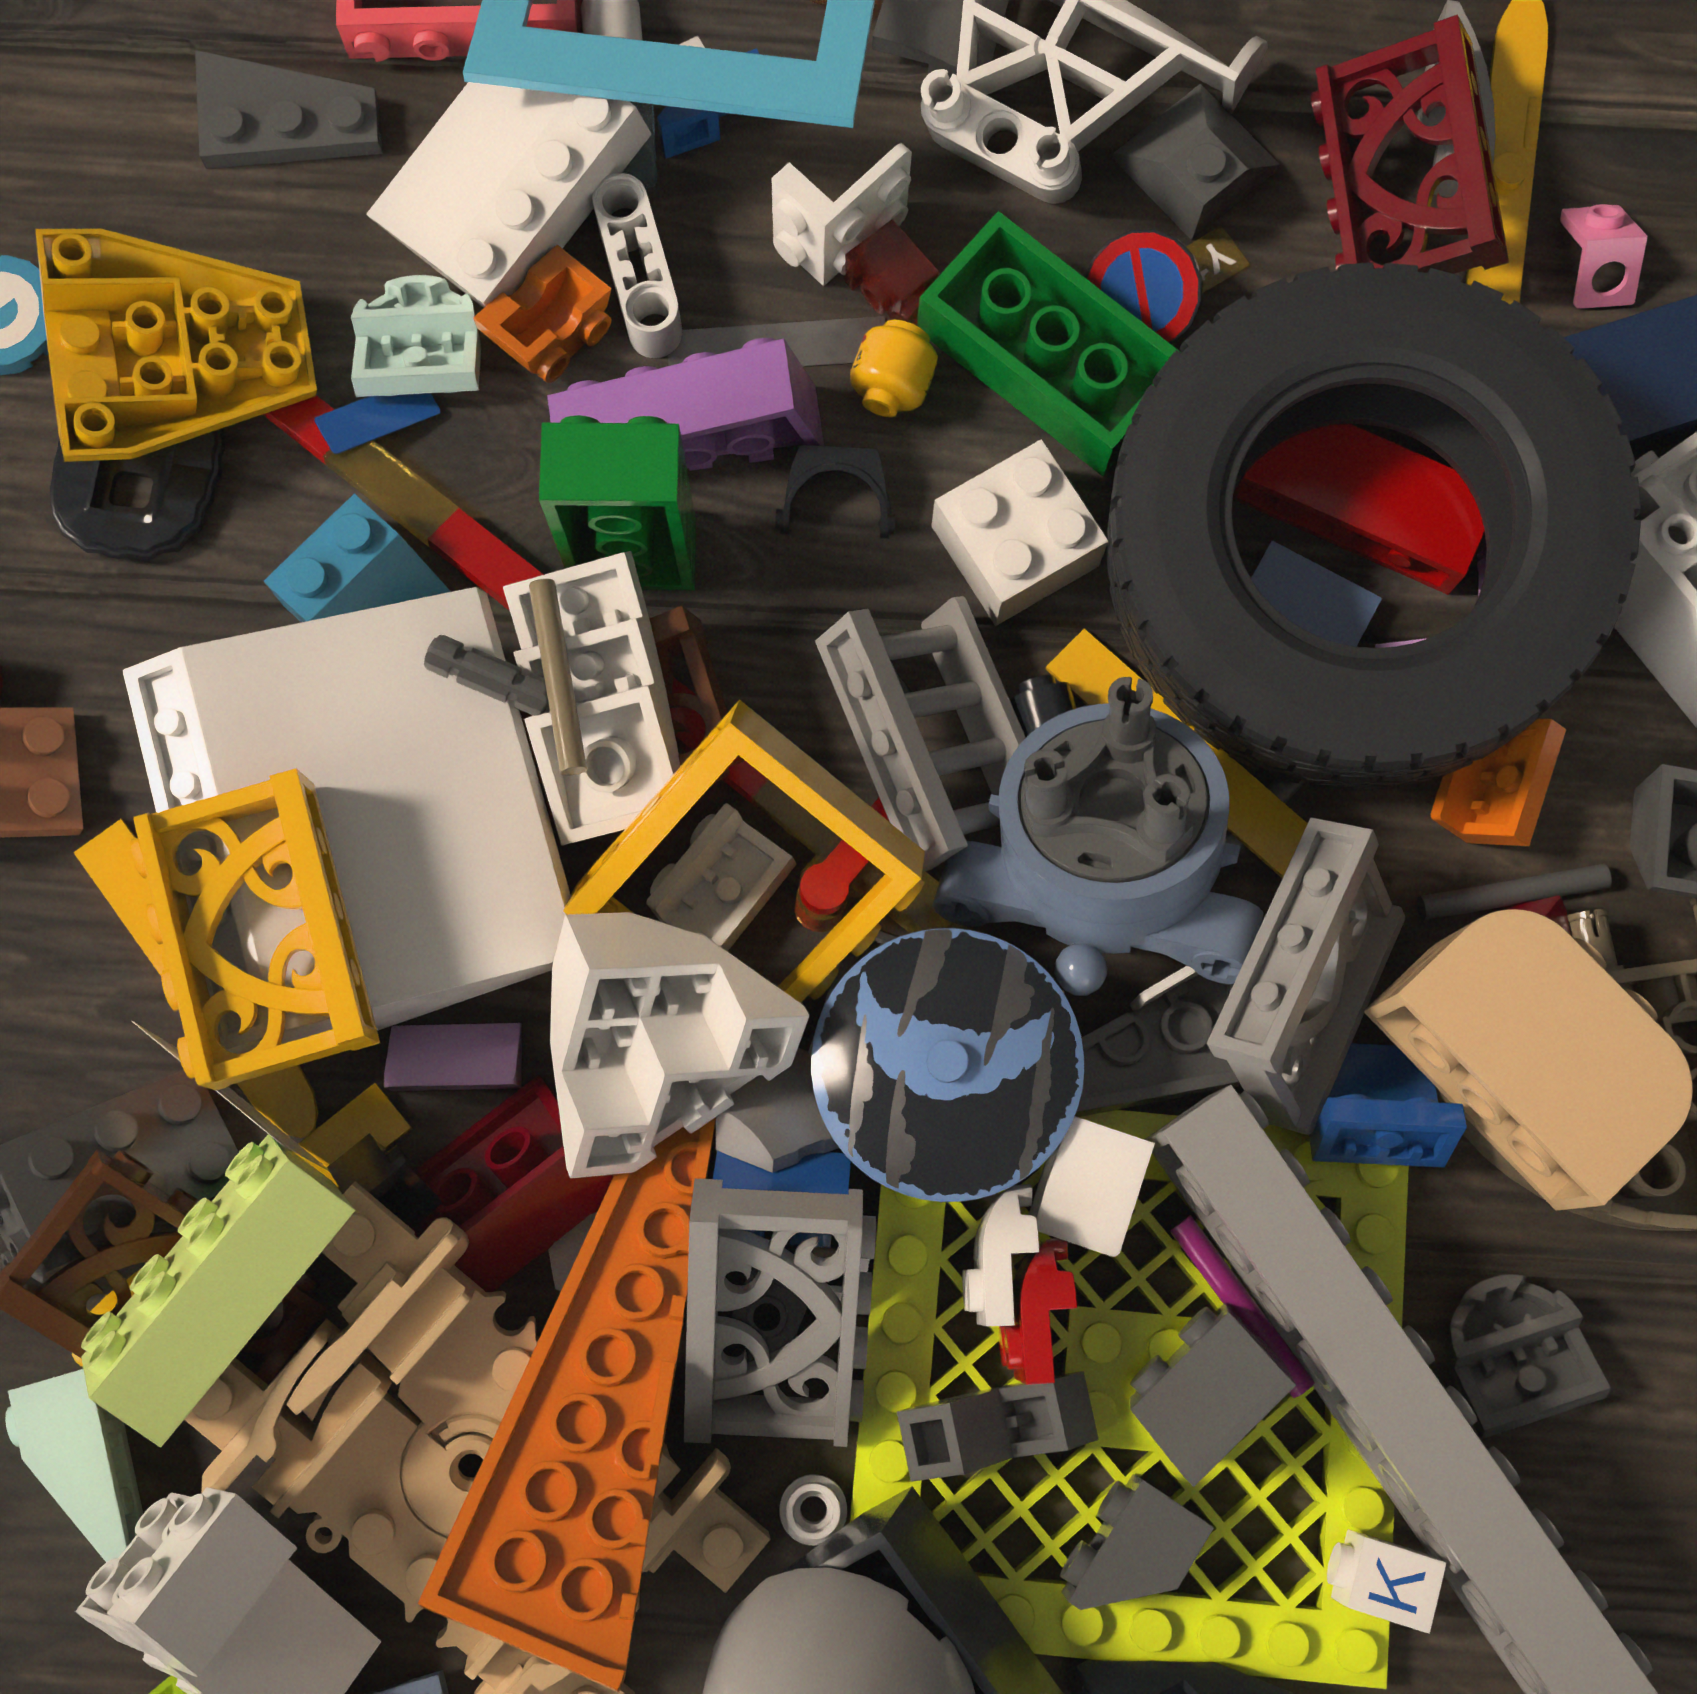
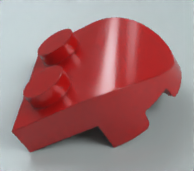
[999,1238,1077,1385]

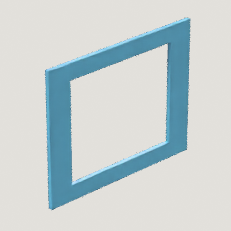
[463,0,875,128]

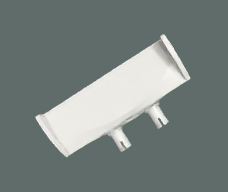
[921,0,1268,204]

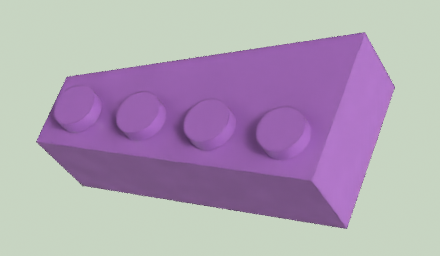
[547,338,824,471]

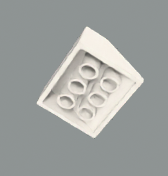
[366,82,651,308]

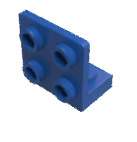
[1309,1043,1467,1167]

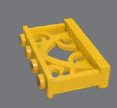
[130,768,380,1090]

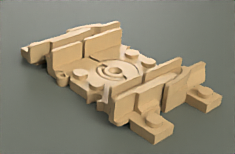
[184,1181,770,1694]

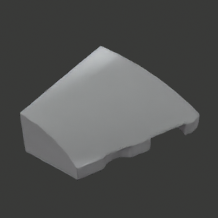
[716,1048,839,1173]

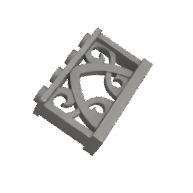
[1206,817,1405,1135]
[684,1178,876,1447]

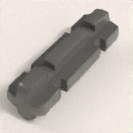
[424,635,549,716]

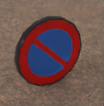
[1085,229,1203,344]

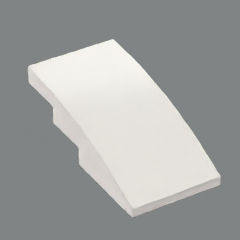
[503,551,680,845]

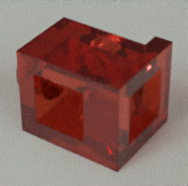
[845,219,939,324]

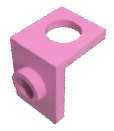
[1560,204,1648,309]

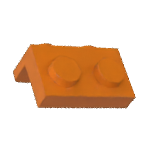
[1431,719,1566,846]

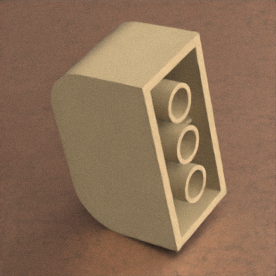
[1363,909,1692,1211]

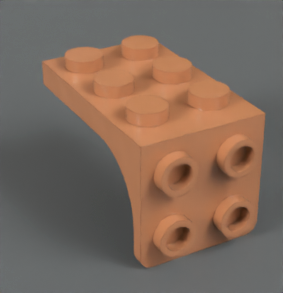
[0,708,83,838]

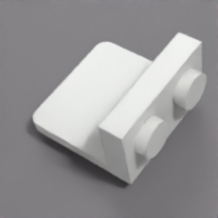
[772,143,912,286]

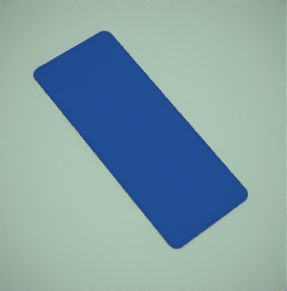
[314,393,440,454]

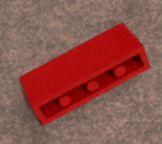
[1233,424,1485,595]

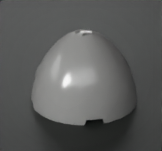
[702,1568,975,1694]

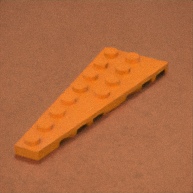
[417,1117,716,1692]

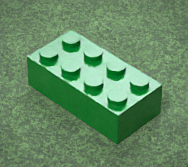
[917,211,1181,477]
[539,415,696,590]

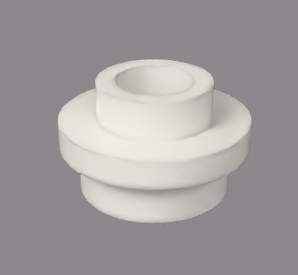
[780,1474,847,1546]

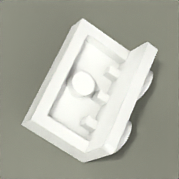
[646,803,797,951]

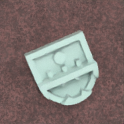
[351,275,481,397]

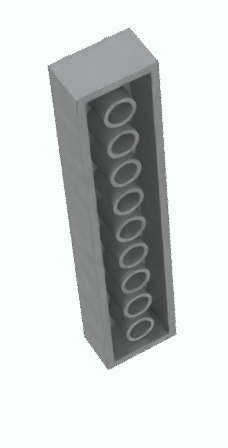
[1144,1085,1658,1694]

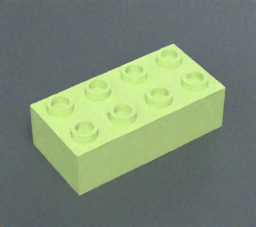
[81,1134,356,1448]

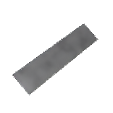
[668,316,885,367]

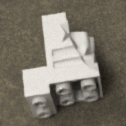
[75,1487,381,1694]

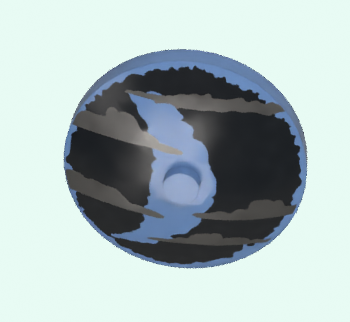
[811,928,1084,1202]

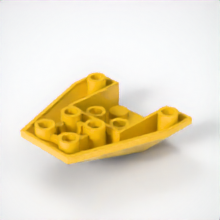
[35,229,317,462]

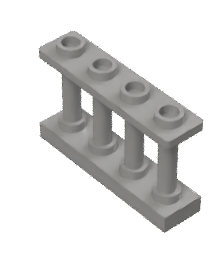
[815,596,1026,872]

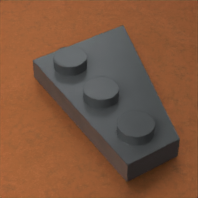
[195,50,383,169]
[1075,975,1241,1117]

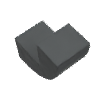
[897,1371,1099,1481]

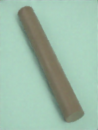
[529,579,587,776]

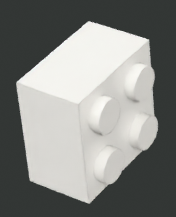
[932,439,1108,626]

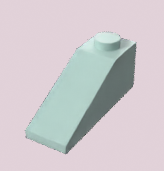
[5,1369,143,1562]

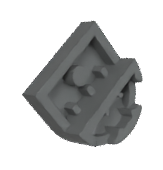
[1445,1275,1611,1439]

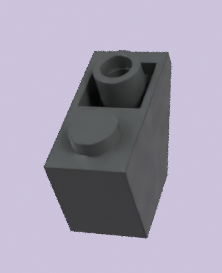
[1060,1474,1214,1610]

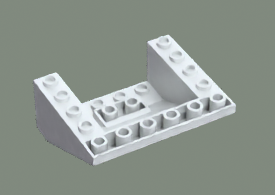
[123,587,571,1054]

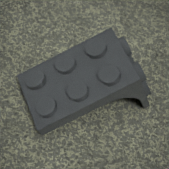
[0,1070,239,1284]

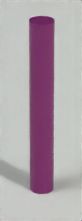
[1169,1215,1315,1398]

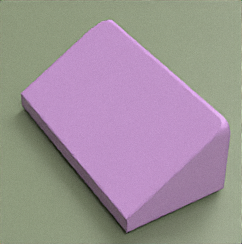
[384,1023,522,1091]

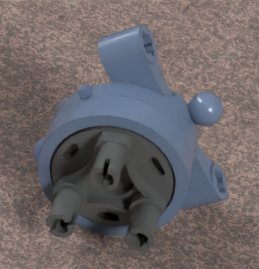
[932,677,1265,995]

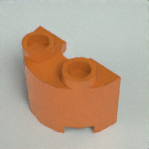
[473,245,612,383]

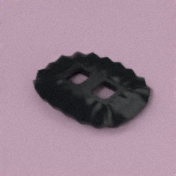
[50,428,225,561]

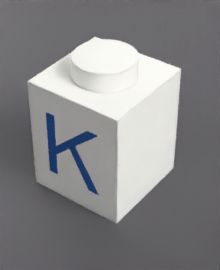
[1327,1529,1446,1634]

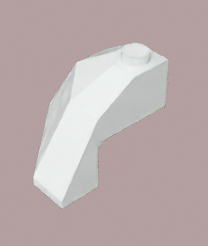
[550,912,809,1178]

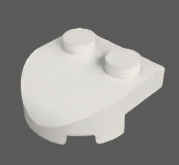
[962,1184,1039,1326]

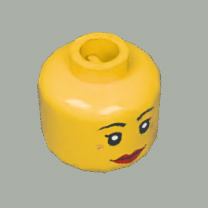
[850,319,938,417]

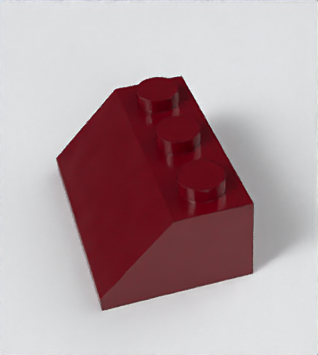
[412,1074,614,1292]

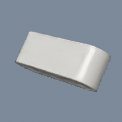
[592,173,682,358]

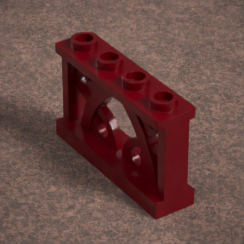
[1311,14,1509,274]

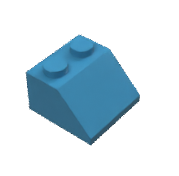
[264,493,451,623]

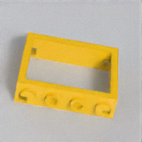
[563,699,925,1003]

